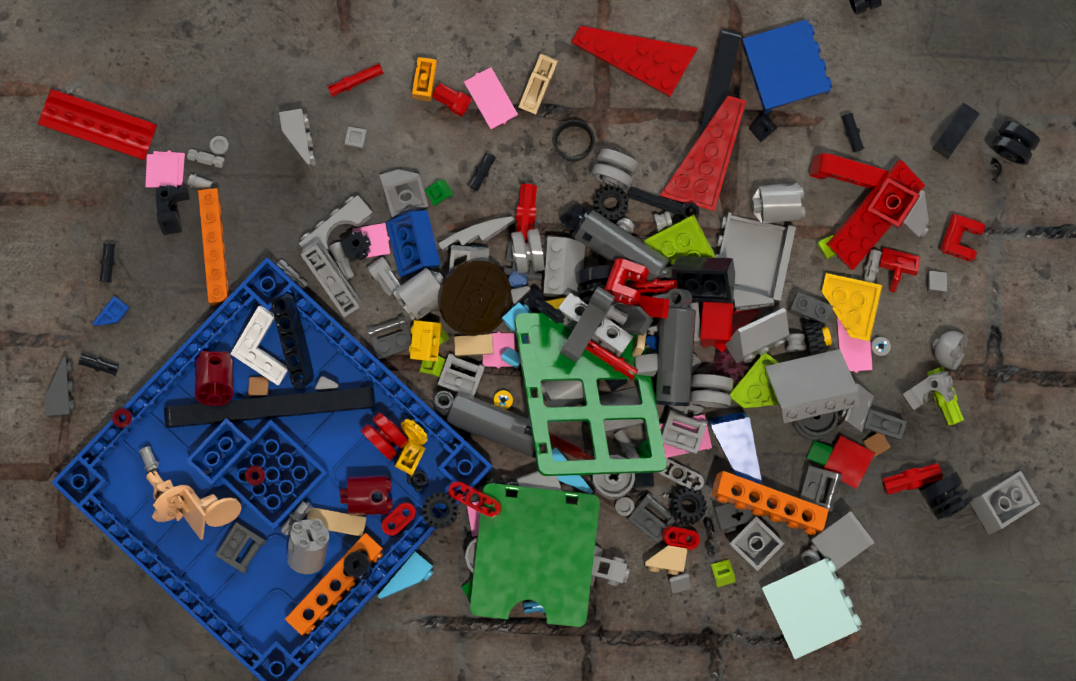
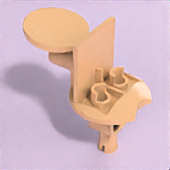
[146,470,242,540]

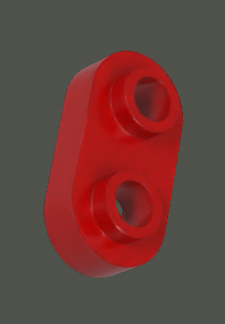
[382,503,416,536]
[662,526,700,550]

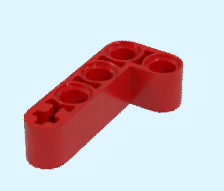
[809,153,888,190]

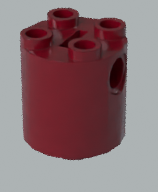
[195,351,234,406]
[340,476,393,516]

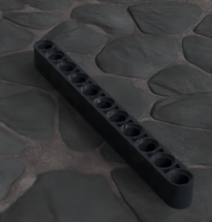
[164,387,375,428]

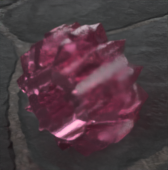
[715,349,748,381]

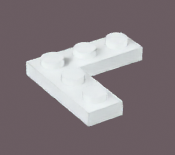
[231,305,288,385]

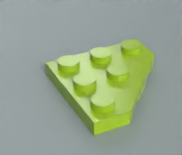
[644,215,716,265]
[730,353,779,409]

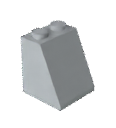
[809,511,875,570]

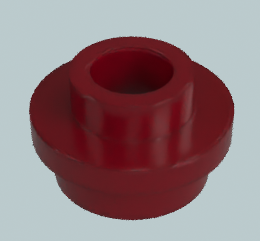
[112,408,132,428]
[245,466,265,486]

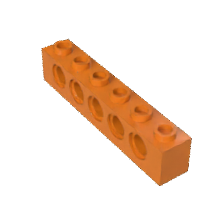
[198,188,229,307]
[711,471,829,535]
[285,533,383,636]

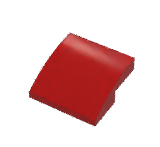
[823,435,875,489]

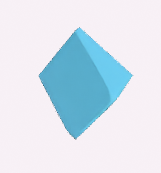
[501,348,521,369]

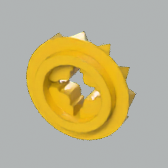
[401,419,428,445]

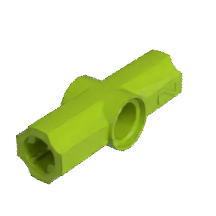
[927,367,964,426]

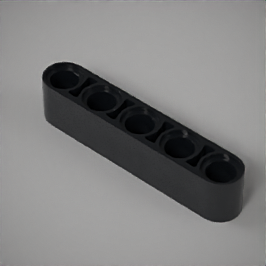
[271,293,314,389]

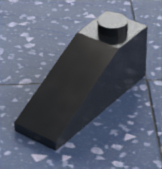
[932,103,980,159]

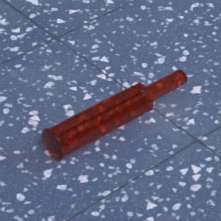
[549,433,595,460]

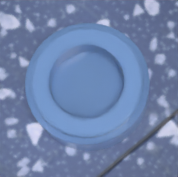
[508,271,528,289]

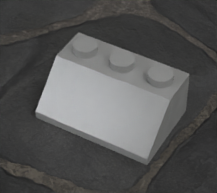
[543,237,585,299]
[725,308,789,364]
[599,387,659,434]

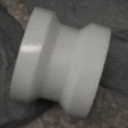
[653,211,672,233]
[786,334,805,352]

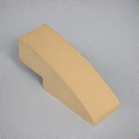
[519,53,559,114]

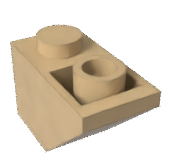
[644,546,687,576]

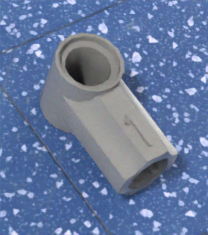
[367,257,401,297]

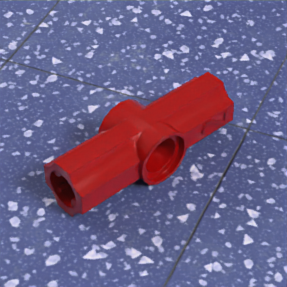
[516,184,537,243]
[882,463,943,495]

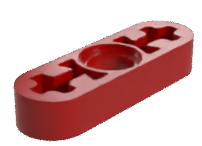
[449,482,502,517]

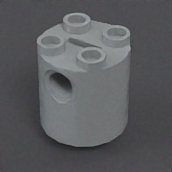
[752,183,805,224]
[392,268,444,322]
[540,380,585,407]
[286,519,329,574]

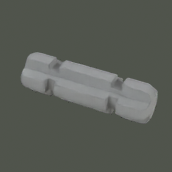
[187,149,225,168]
[276,260,308,290]

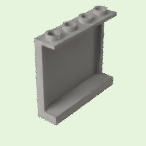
[715,212,796,304]
[765,349,860,423]

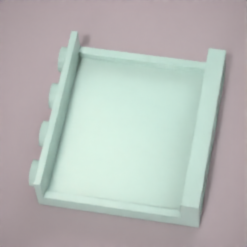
[762,558,862,659]

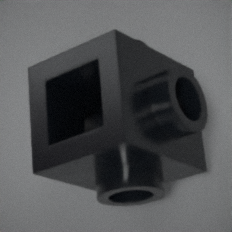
[340,231,372,262]

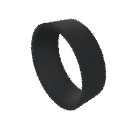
[553,120,595,162]

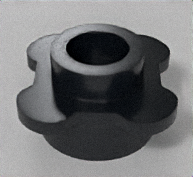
[407,471,429,492]

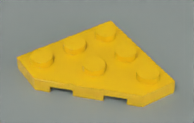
[822,273,883,342]

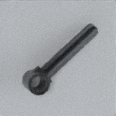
[627,187,700,221]
[521,287,565,324]

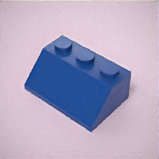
[386,210,441,277]
[186,418,253,486]

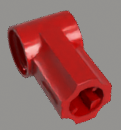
[432,83,472,117]

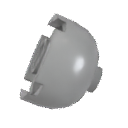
[933,331,968,370]

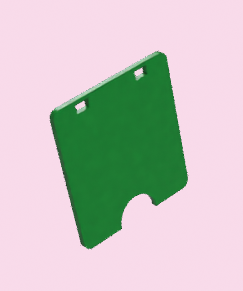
[470,483,600,627]

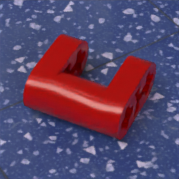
[940,214,986,262]
[604,259,649,306]

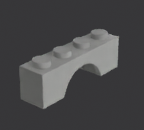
[299,195,373,253]

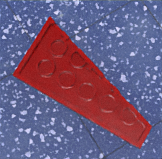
[571,26,698,97]
[660,96,746,211]

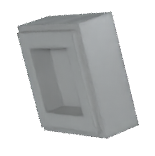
[344,126,367,149]

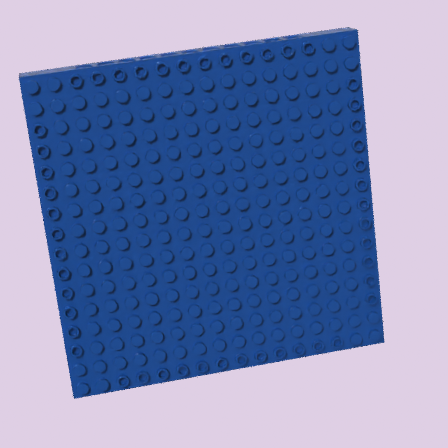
[51,258,493,681]

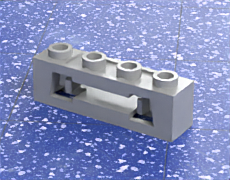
[301,239,362,317]

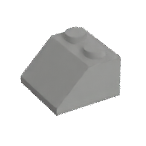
[729,516,785,573]

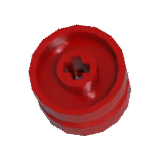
[360,412,409,461]

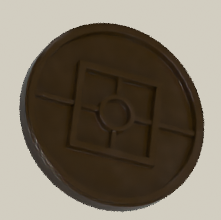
[438,259,512,336]

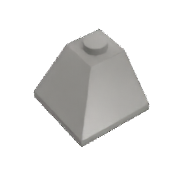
[380,169,428,217]
[897,190,929,241]

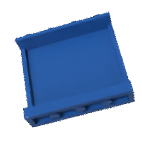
[741,20,832,114]

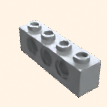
[557,293,633,357]

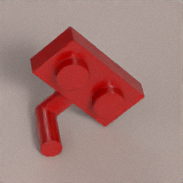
[879,248,921,292]

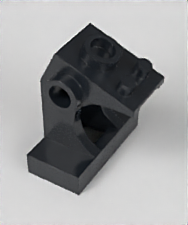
[155,185,190,235]

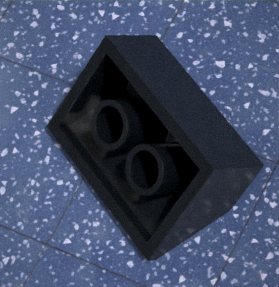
[671,256,735,303]

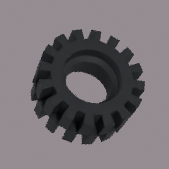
[594,186,629,222]
[803,322,827,356]
[669,488,707,526]
[422,492,458,529]

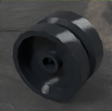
[990,121,1040,165]

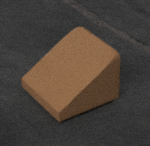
[248,377,269,397]
[863,433,891,458]

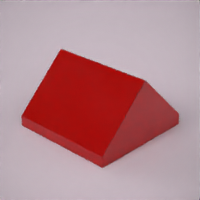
[867,178,920,228]
[700,302,733,348]

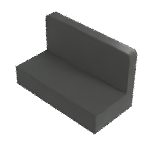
[614,303,653,336]
[864,409,907,440]

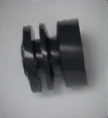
[575,265,613,305]
[921,472,973,520]

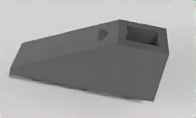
[45,357,75,418]

